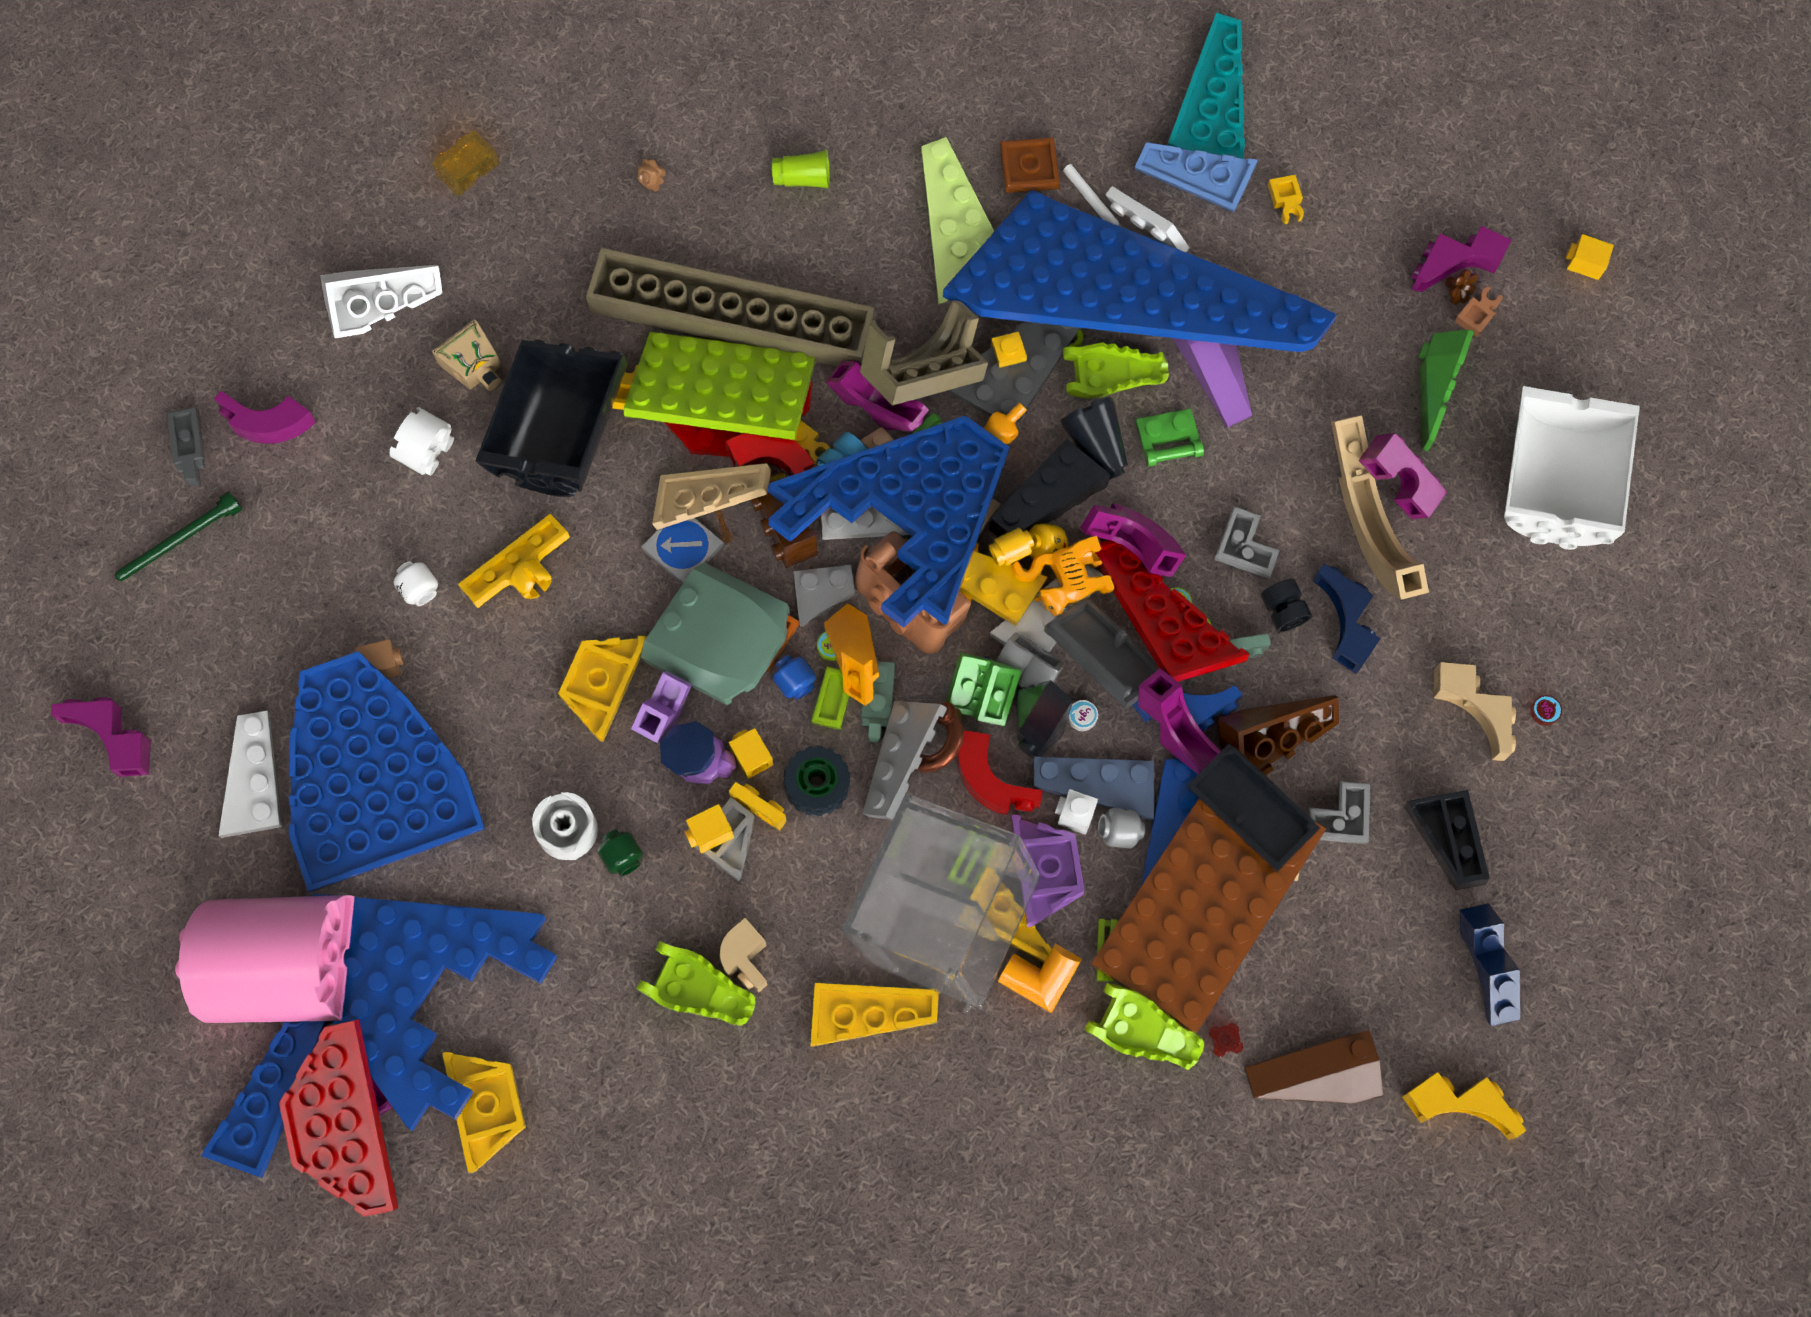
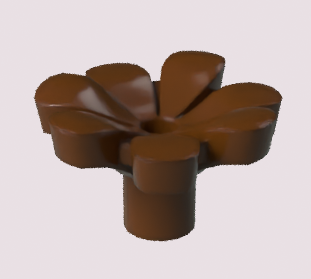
[1445,269,1478,305]

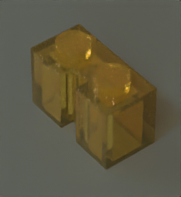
[432,130,499,197]

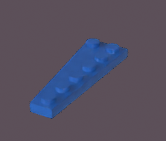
[201,1021,328,1178]

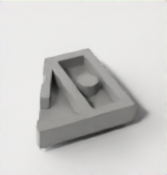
[793,565,855,627]

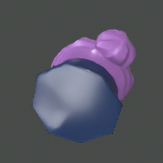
[660,721,736,784]

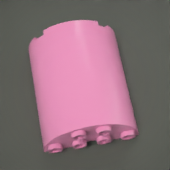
[175,895,354,1023]

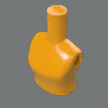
[983,402,1027,445]

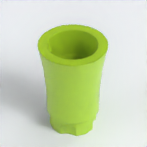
[772,150,830,189]

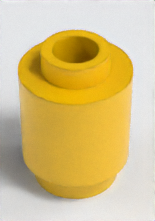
[988,527,1034,567]

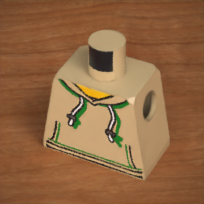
[432,320,501,391]

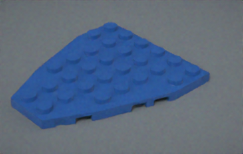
[289,651,486,892]

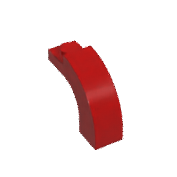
[725,433,814,476]
[957,730,1043,815]

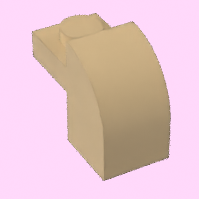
[720,918,768,993]

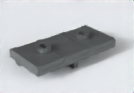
[1044,597,1159,709]

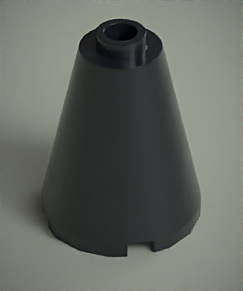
[1061,396,1128,480]

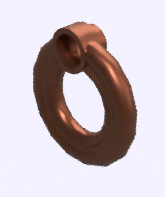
[915,702,964,773]

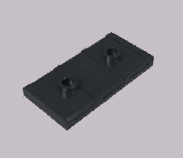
[1186,744,1320,873]

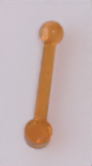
[716,509,733,544]

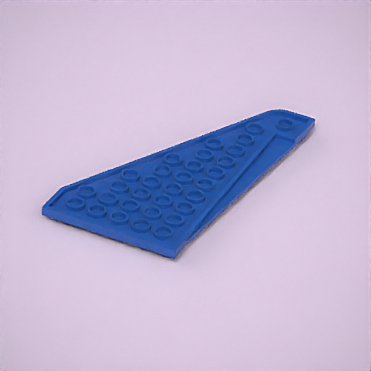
[943,190,1336,352]

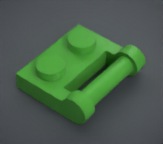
[1135,409,1204,467]

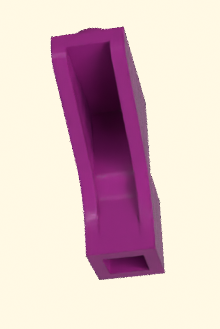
[1411,226,1512,292]
[825,361,929,431]

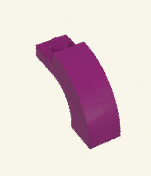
[214,391,316,444]

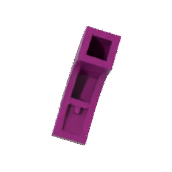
[1080,503,1186,577]

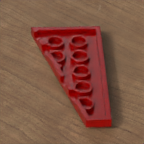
[1091,540,1249,682]

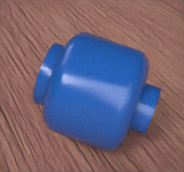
[772,655,816,700]

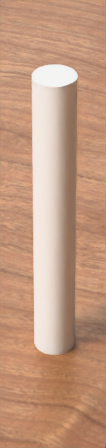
[1063,164,1121,226]

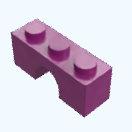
[1358,433,1447,519]

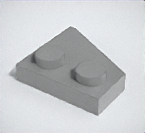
[695,797,755,882]

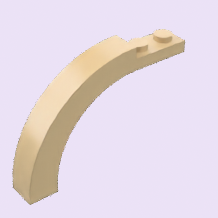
[1331,415,1429,600]

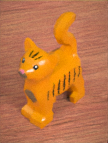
[1012,536,1114,617]

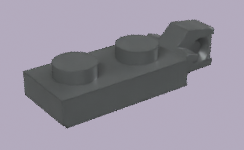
[167,407,205,487]

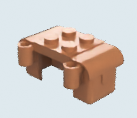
[854,531,971,654]

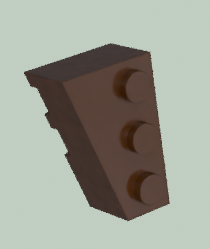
[750,471,818,568]

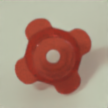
[1209,1023,1243,1057]

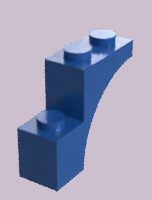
[1133,685,1242,733]

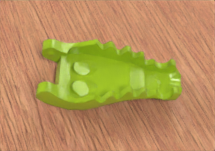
[1063,342,1169,399]
[636,941,756,1026]
[1084,983,1204,1070]

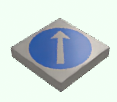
[641,518,724,584]

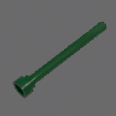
[115,491,243,581]

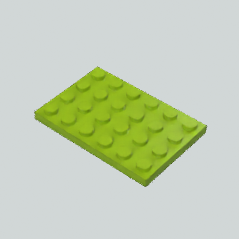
[624,332,816,440]

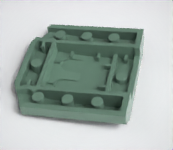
[640,562,790,705]

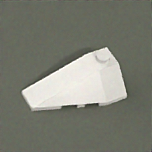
[320,265,442,338]

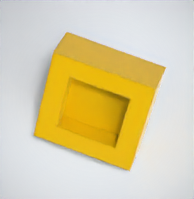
[991,331,1027,368]

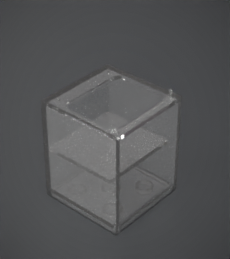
[841,793,1041,1013]

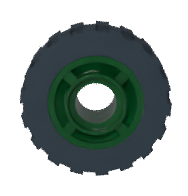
[784,746,850,816]

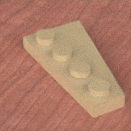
[652,463,771,530]

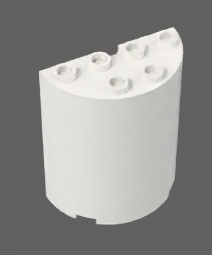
[1504,386,1640,550]

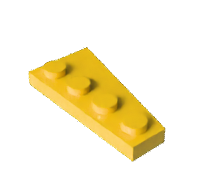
[811,983,939,1047]

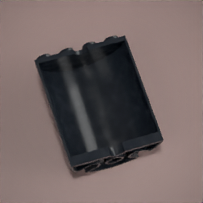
[475,339,627,497]

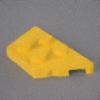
[558,636,647,742]
[442,1052,526,1173]

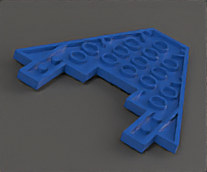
[768,416,1009,628]
[313,894,557,1131]

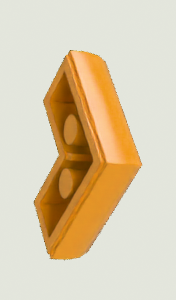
[998,943,1082,1013]

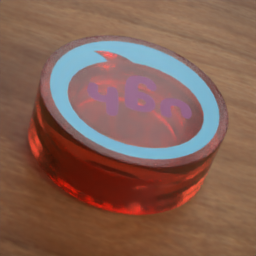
[1530,695,1562,726]

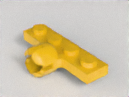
[458,513,570,608]

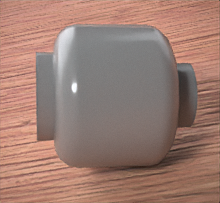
[1098,808,1145,849]

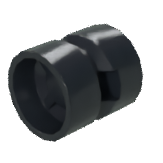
[1261,579,1312,632]

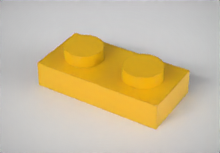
[729,782,787,831]

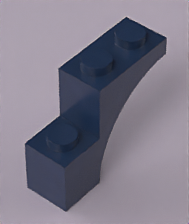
[1313,564,1381,674]
[1460,903,1520,1026]

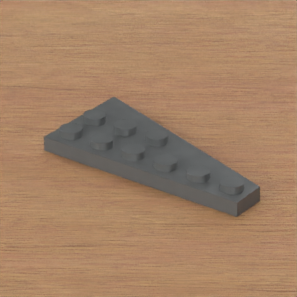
[946,322,1081,425]

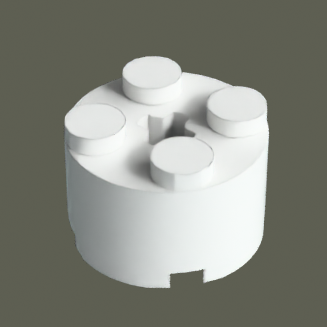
[390,407,454,476]
[532,792,598,860]

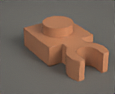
[1454,287,1503,337]

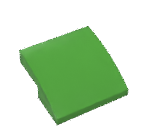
[945,652,1021,726]

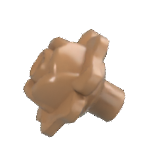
[637,158,665,192]

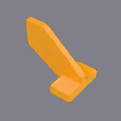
[824,603,879,706]

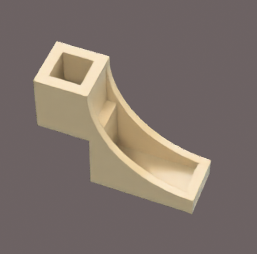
[1434,662,1516,761]

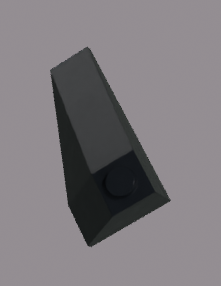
[1016,680,1073,757]

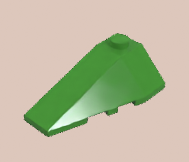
[1418,330,1474,451]

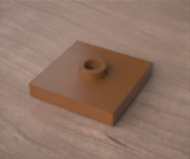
[1000,137,1060,193]

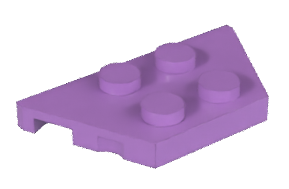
[1011,814,1084,927]

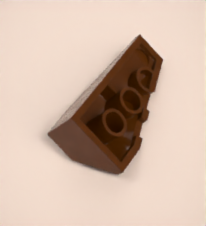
[1218,695,1339,775]
[1245,1030,1383,1104]

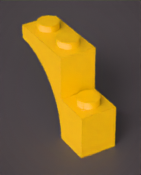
[1402,1072,1527,1140]

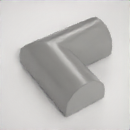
[1215,506,1280,579]
[1306,781,1370,844]

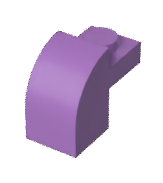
[631,671,692,743]

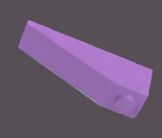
[1172,338,1252,428]

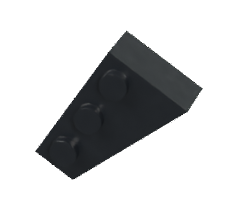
[1405,790,1490,891]

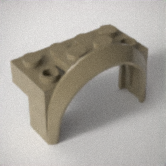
[860,300,988,406]

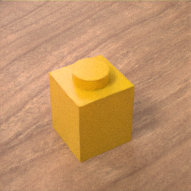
[1566,234,1614,280]
[729,728,774,780]
[684,804,734,854]

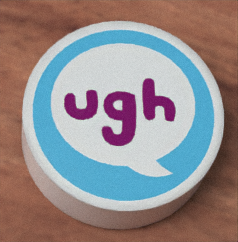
[1068,700,1098,731]

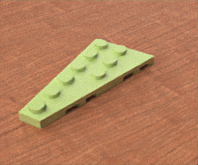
[921,137,994,304]

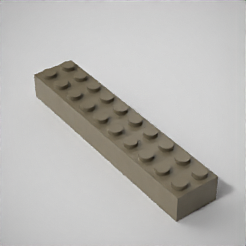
[586,248,875,367]

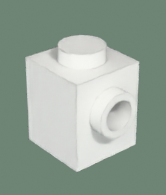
[1055,789,1098,835]

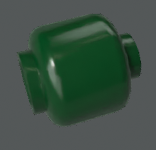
[597,829,643,877]

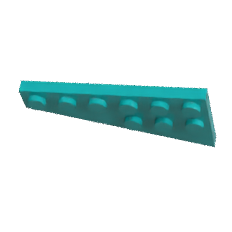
[1167,13,1245,159]

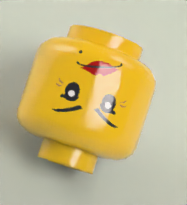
[1029,524,1068,559]

